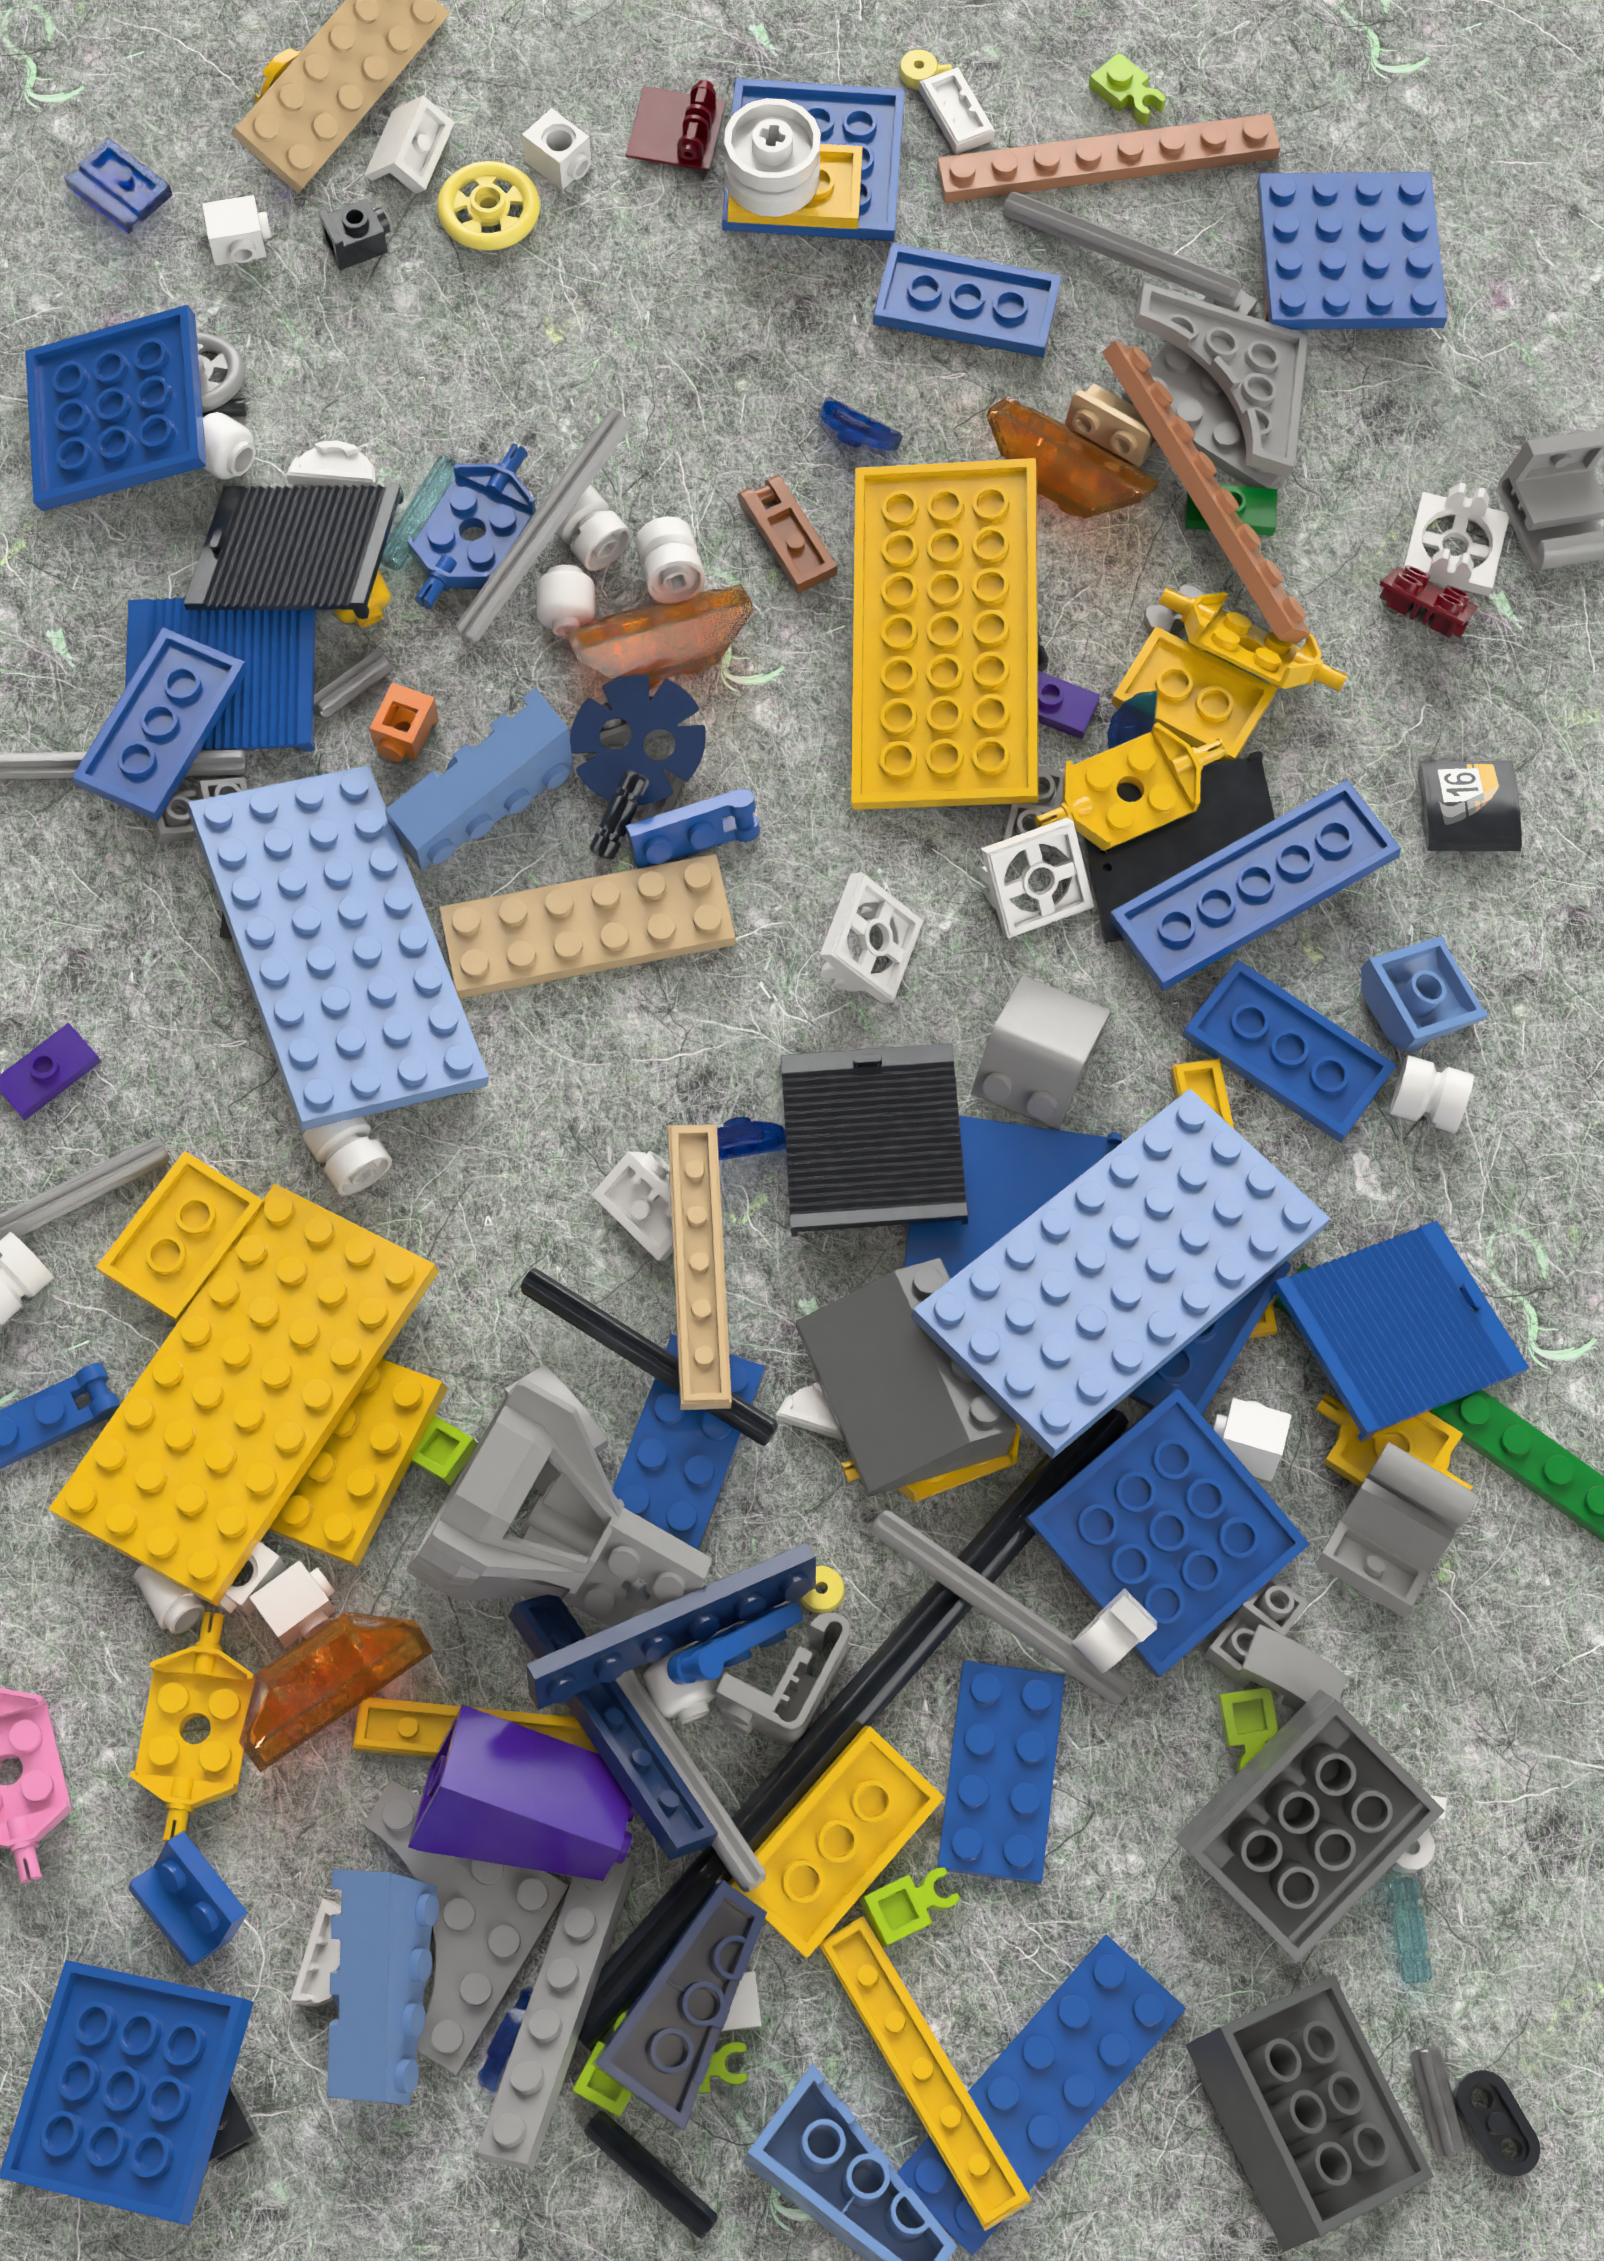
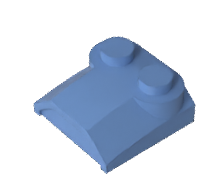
[1360,936,1488,1052]

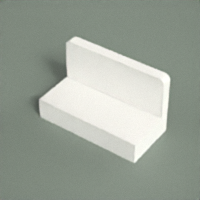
[365,95,455,194]

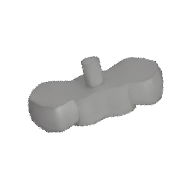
[1144,584,1205,634]

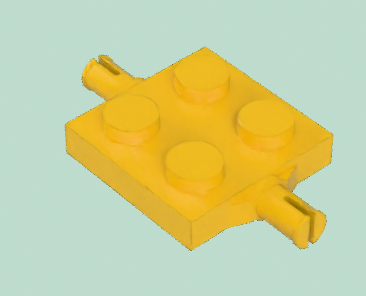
[1315,1392,1473,1490]

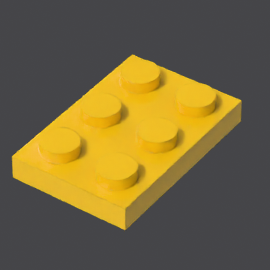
[728,144,863,229]
[1111,626,1277,761]
[96,1150,265,1323]

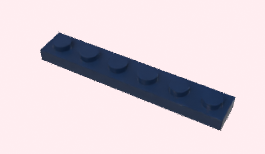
[526,1543,816,1710]
[509,1594,718,1861]

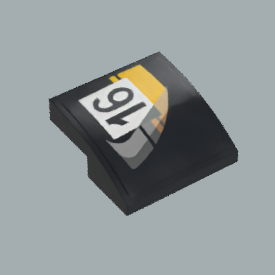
[1418,761,1522,851]

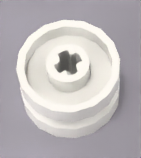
[724,98,821,217]

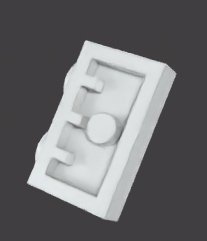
[591,1151,673,1261]

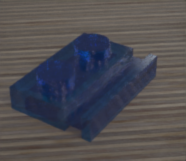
[64,137,173,234]

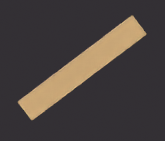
[667,1124,732,1410]

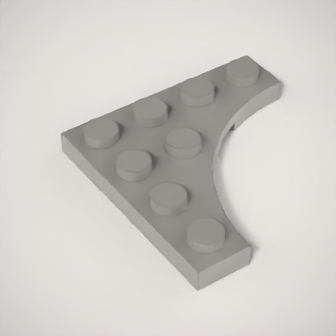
[1133,282,1308,478]
[1122,290,1282,489]
[363,1779,569,2077]

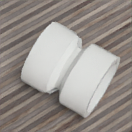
[556,485,632,571]
[635,516,705,604]
[1389,1055,1474,1134]
[303,1116,392,1196]
[0,1232,54,1325]

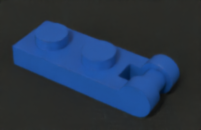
[626,789,760,869]
[0,1363,121,1469]
[667,1601,804,1685]

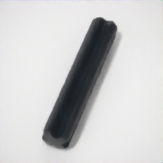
[584,2111,718,2238]

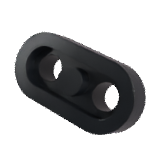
[1453,2070,1540,2177]

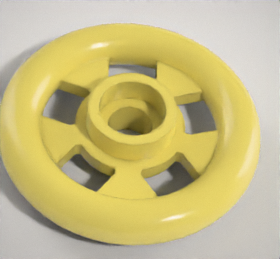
[437,161,540,251]

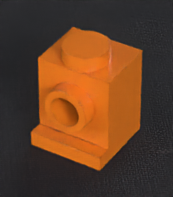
[369,682,439,762]

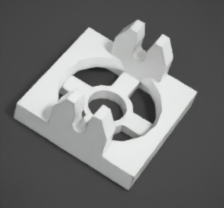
[1403,482,1509,596]
[978,817,1094,938]
[819,872,923,1003]

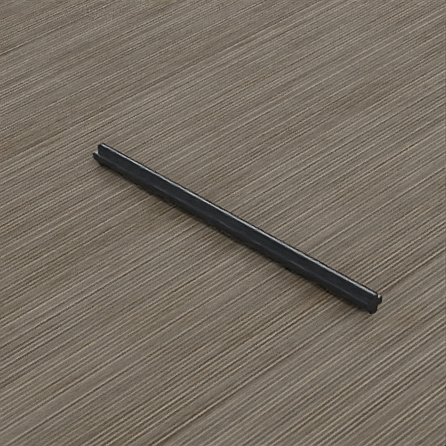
[578,1408,1129,2051]

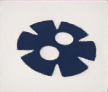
[570,674,706,805]

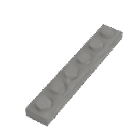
[477,1857,636,2172]

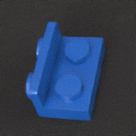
[128,1831,248,1967]

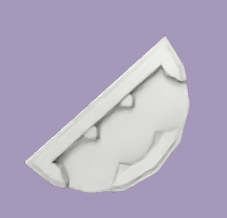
[286,440,377,488]
[776,1382,844,1441]
[289,1898,341,2007]

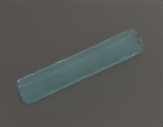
[380,455,459,571]

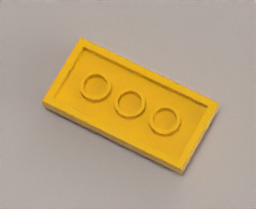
[268,1359,448,1568]
[728,1726,945,1958]

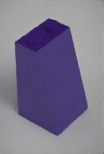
[408,1704,636,1881]

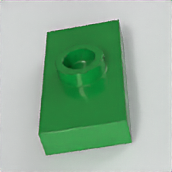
[1185,484,1278,536]

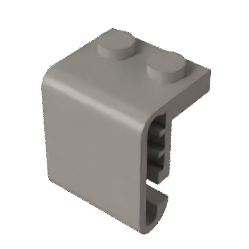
[1498,429,1604,571]
[971,975,1111,1130]
[1315,1442,1479,1618]
[716,1613,850,1747]

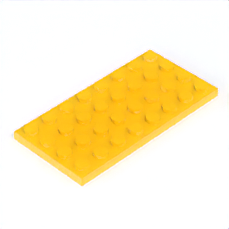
[851,458,1039,810]
[48,1183,439,1607]

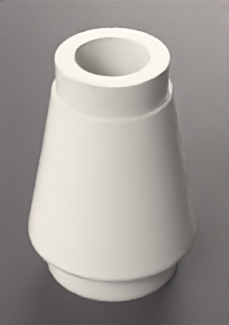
[134,1565,205,1634]

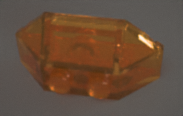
[986,396,1160,519]
[565,584,754,687]
[239,1612,434,1773]

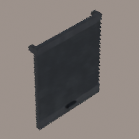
[183,484,404,619]
[1082,751,1275,943]
[781,1043,968,1237]

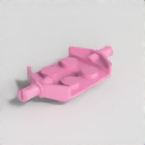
[0,1686,72,1884]

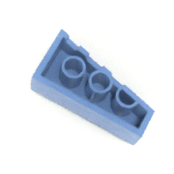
[385,688,573,871]
[327,1869,439,2106]
[743,2063,957,2261]

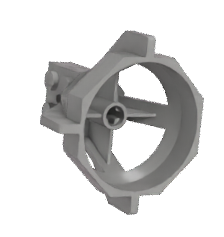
[407,1379,713,1627]

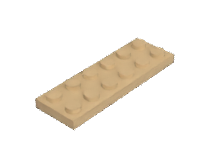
[231,0,450,194]
[439,854,736,999]

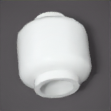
[202,412,256,480]
[536,565,595,637]
[644,1645,718,1724]

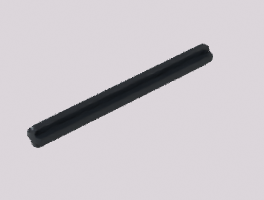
[520,1268,778,1446]

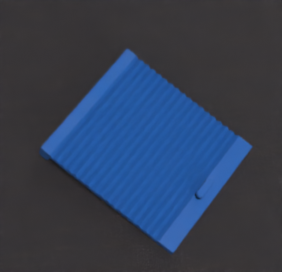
[125,597,316,752]
[904,1116,1123,1279]
[1269,1221,1530,1442]

